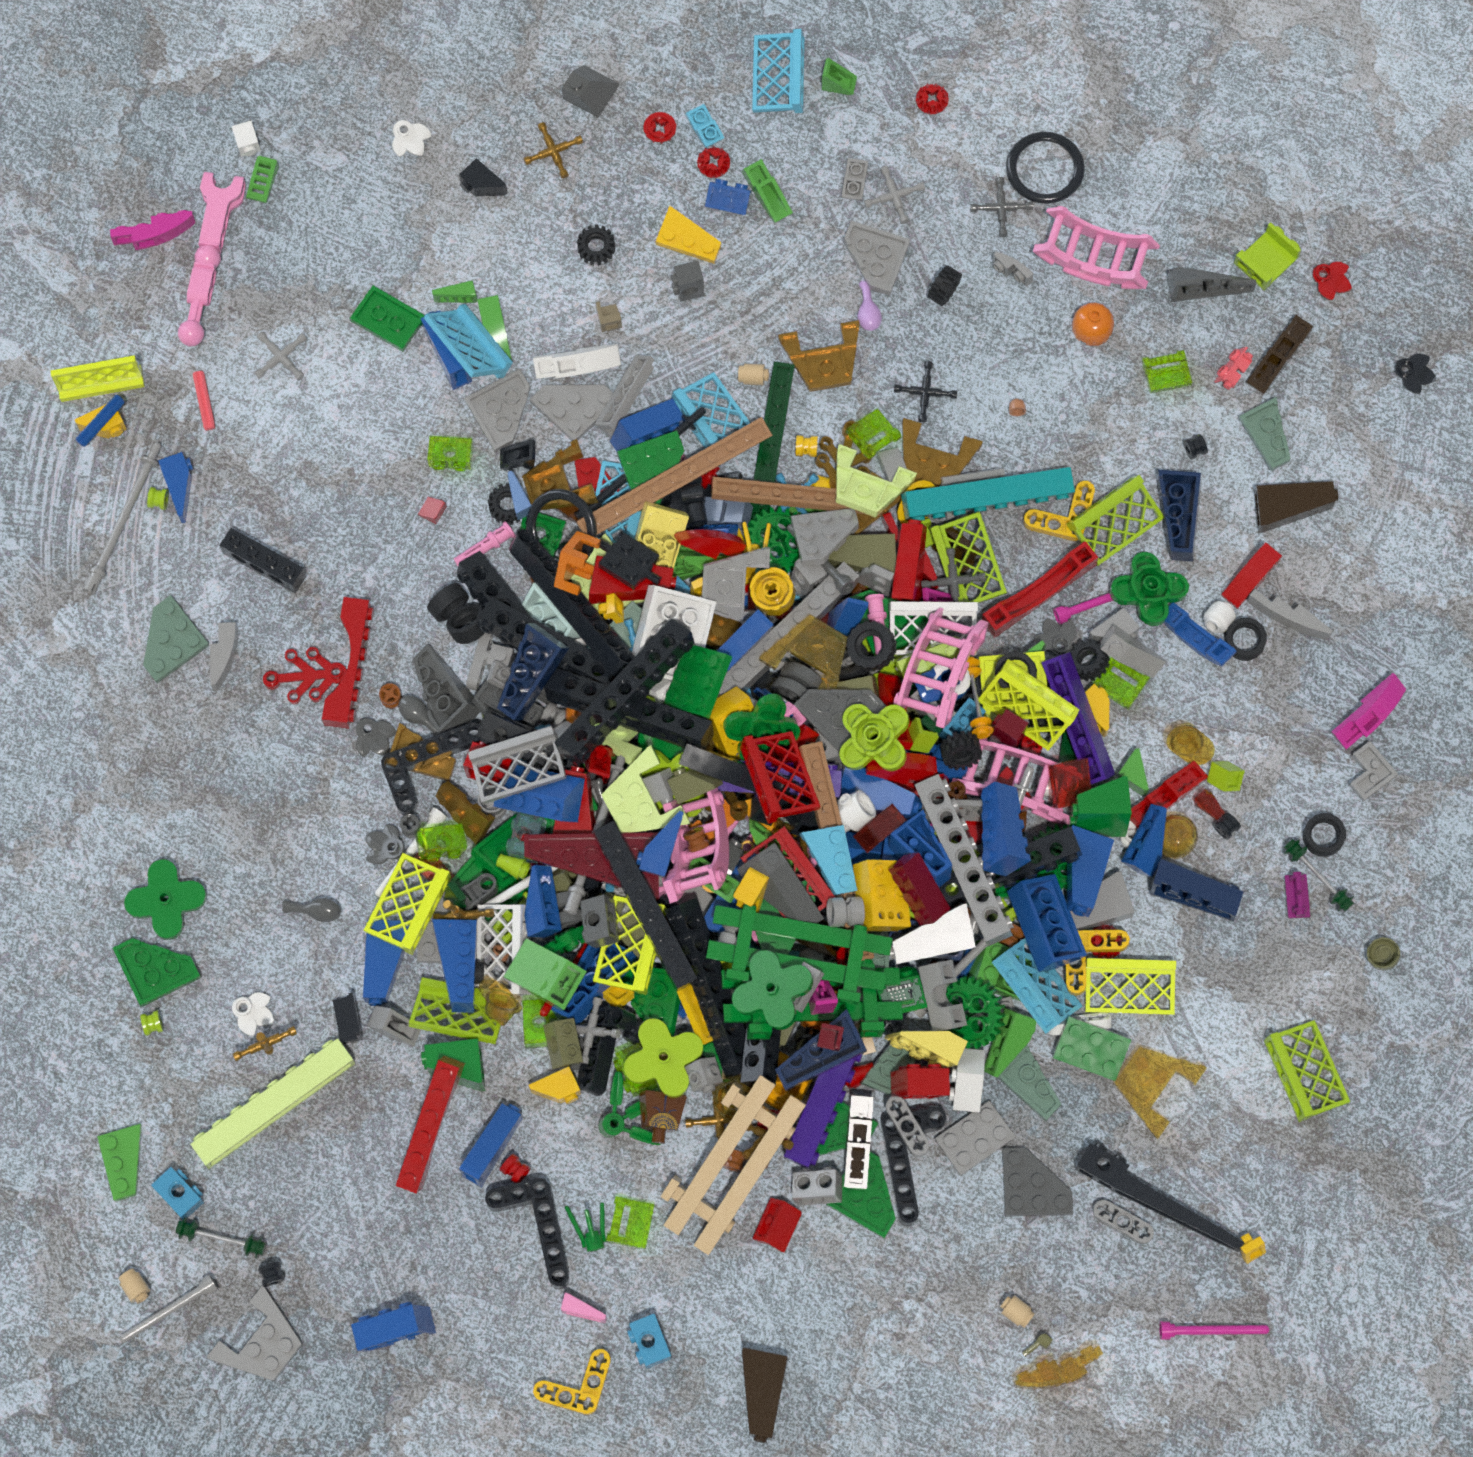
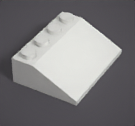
[632,585,716,681]

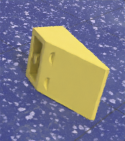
[635,501,689,568]
[884,1031,968,1068]

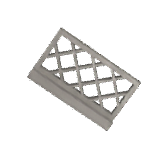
[468,726,567,804]

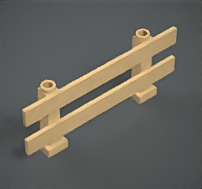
[660,1075,806,1255]

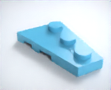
[799,825,857,895]

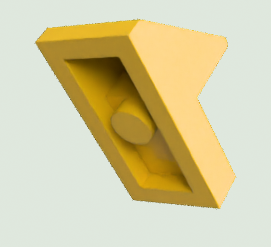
[733,867,769,913]

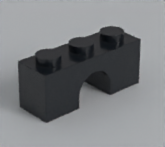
[751,793,819,837]

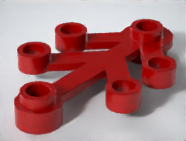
[263,647,347,705]

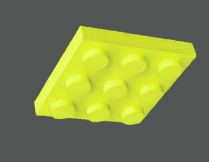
[979,651,1048,722]

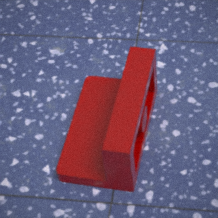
[752,1198,802,1253]

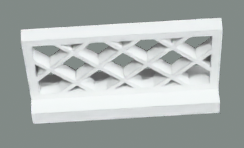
[889,602,978,655]
[476,905,531,994]

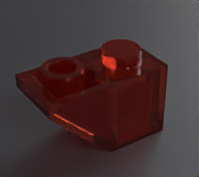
[853,803,906,853]

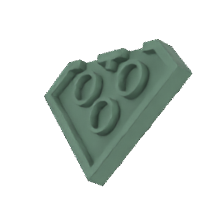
[143,595,209,684]

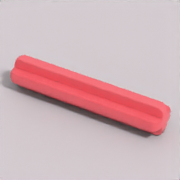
[193,371,215,431]

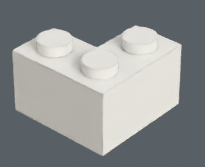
[949,1048,985,1112]

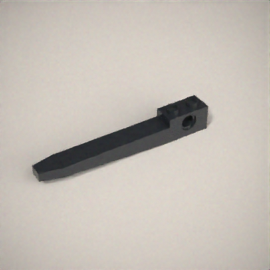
[1075,1143,1244,1252]

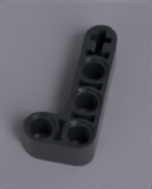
[577,1006,637,1096]

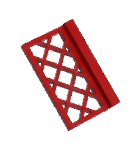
[740,731,821,824]
[740,826,836,919]

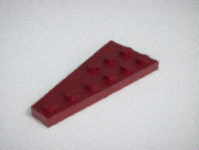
[524,833,659,900]

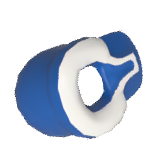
[915,659,971,703]

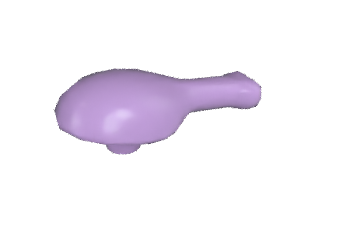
[857,281,882,331]

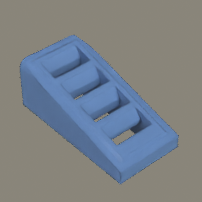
[508,471,531,520]

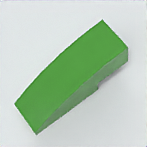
[741,159,793,223]
[477,295,512,361]

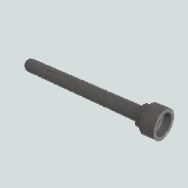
[787,524,855,595]

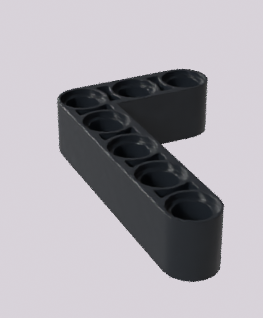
[381,723,480,816]
[882,1107,946,1227]
[485,1178,570,1289]

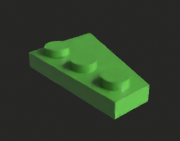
[97,1124,142,1202]

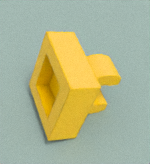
[598,593,624,624]
[602,980,634,1008]
[1240,1233,1266,1264]

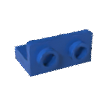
[705,179,752,215]

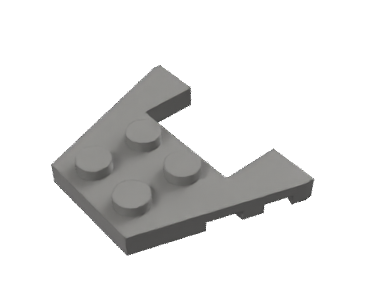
[702,547,770,624]
[207,1286,303,1382]

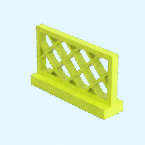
[50,355,145,402]
[978,659,1079,751]
[364,853,451,955]
[593,895,667,995]
[1085,958,1176,1015]

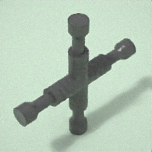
[970,177,1033,237]
[921,548,986,602]

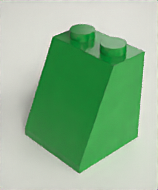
[1069,776,1132,837]
[421,1038,486,1092]

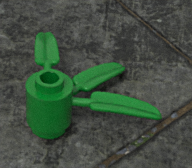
[598,1071,661,1145]

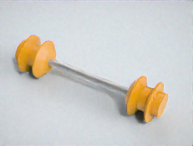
[967,657,994,739]

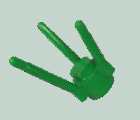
[565,1202,607,1252]

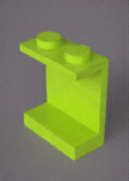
[1234,222,1301,291]

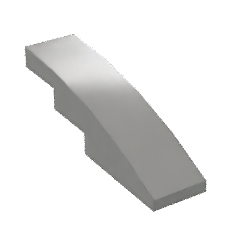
[1247,589,1333,641]

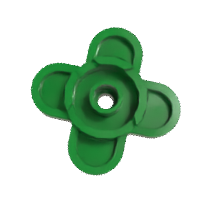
[1110,552,1189,626]
[723,694,800,759]
[124,859,207,940]
[732,950,813,1030]

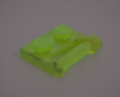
[1142,350,1193,394]
[845,408,901,459]
[1093,657,1150,710]
[606,1196,655,1250]

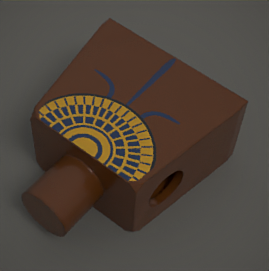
[639,1090,686,1144]

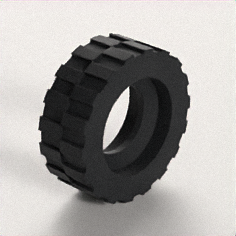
[846,621,897,671]

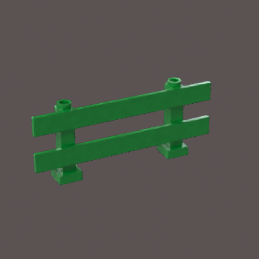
[706,904,893,1005]
[721,959,903,1040]

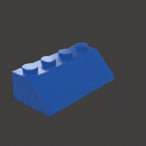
[493,765,585,823]
[1007,874,1087,972]

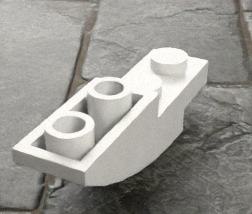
[533,344,621,379]

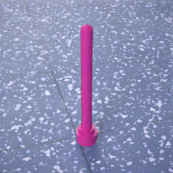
[1053,593,1113,625]
[1159,1321,1270,1340]

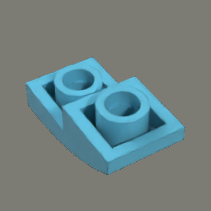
[685,104,724,148]

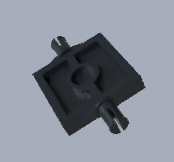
[599,533,662,590]

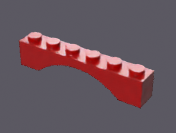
[982,541,1099,639]
[321,597,374,729]
[396,1056,465,1194]

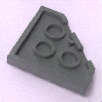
[793,689,886,752]
[1002,1148,1073,1217]

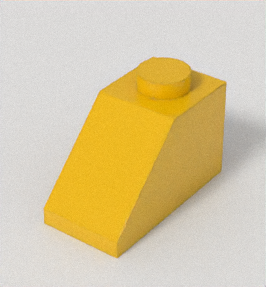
[74,404,127,439]
[1085,684,1110,737]
[528,1066,581,1104]

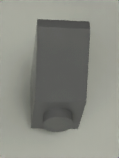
[711,838,744,876]

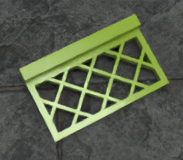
[1066,475,1165,566]
[930,512,1007,603]
[409,977,508,1045]
[1263,1020,1350,1122]

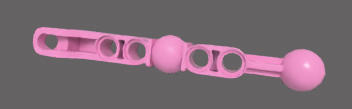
[178,172,246,347]

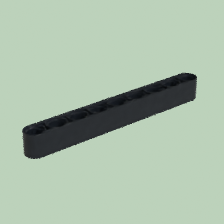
[509,530,635,677]

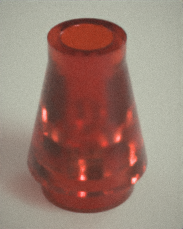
[1193,788,1225,821]

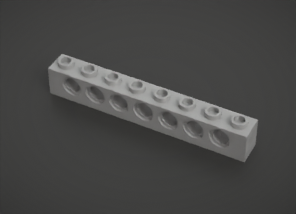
[915,774,1014,947]

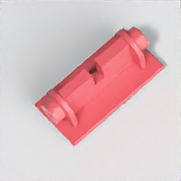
[1214,347,1253,390]

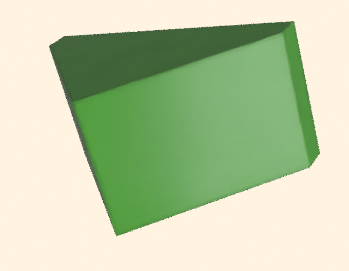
[822,58,857,95]
[1118,748,1149,796]

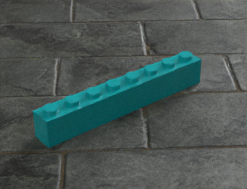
[901,467,1075,521]

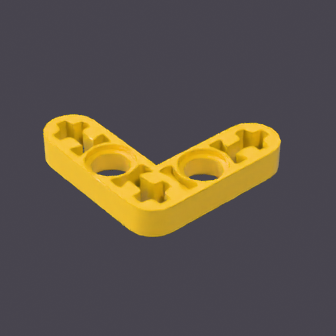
[1023,481,1095,541]
[1066,930,1130,996]
[533,1349,611,1415]

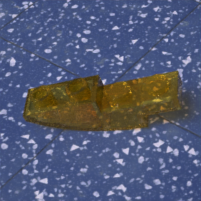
[1013,1345,1103,1389]

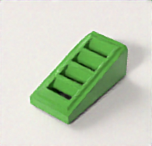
[246,156,279,203]
[432,281,477,303]

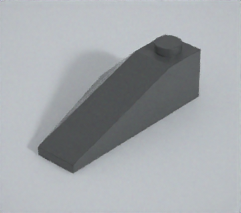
[1167,267,1257,302]
[413,644,480,734]
[737,843,824,924]

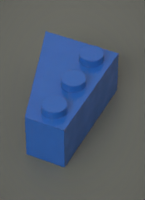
[610,398,683,452]
[889,810,952,887]
[351,1302,436,1352]

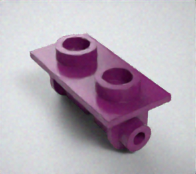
[1285,872,1310,919]

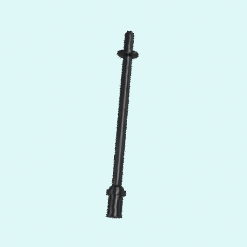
[574,407,706,520]

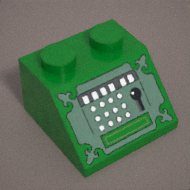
[876,967,927,1013]

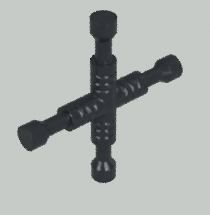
[894,361,957,422]

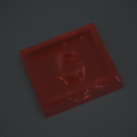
[1049,758,1091,809]

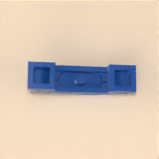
[1164,602,1237,667]

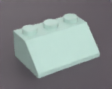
[522,583,581,640]

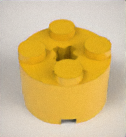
[750,567,796,616]

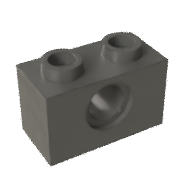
[671,260,704,302]
[580,894,619,948]

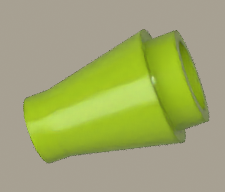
[496,854,531,880]

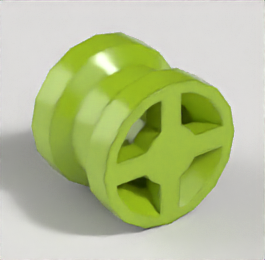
[147,487,169,510]
[140,1010,163,1036]

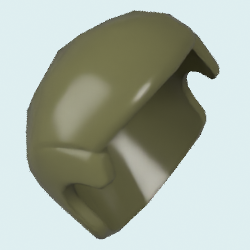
[1367,937,1401,971]

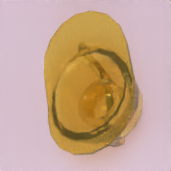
[1166,723,1215,765]
[479,979,522,1026]

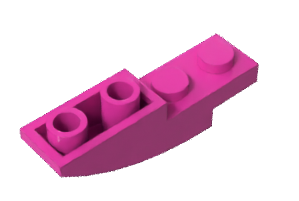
[110,210,195,250]
[1331,673,1406,750]

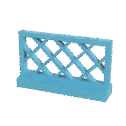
[752,29,805,113]
[424,304,513,379]
[671,372,750,449]
[595,461,642,543]
[992,938,1082,1034]

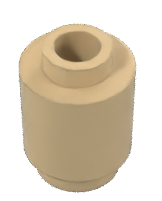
[738,363,769,385]
[118,1269,150,1304]
[1000,1295,1035,1328]

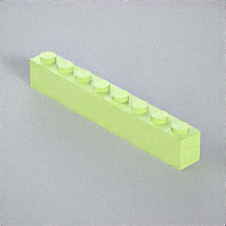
[190,1039,355,1169]

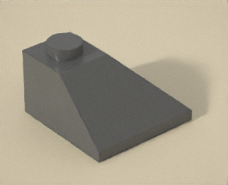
[562,65,619,118]

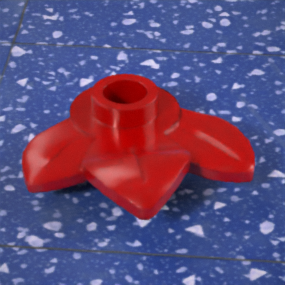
[1312,261,1352,300]

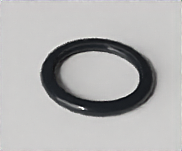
[1006,131,1085,204]
[526,489,597,564]

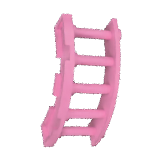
[1033,206,1160,289]
[894,608,989,728]
[952,738,1083,825]
[663,787,729,903]

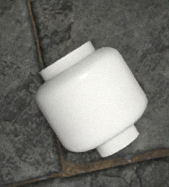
[1203,601,1236,633]

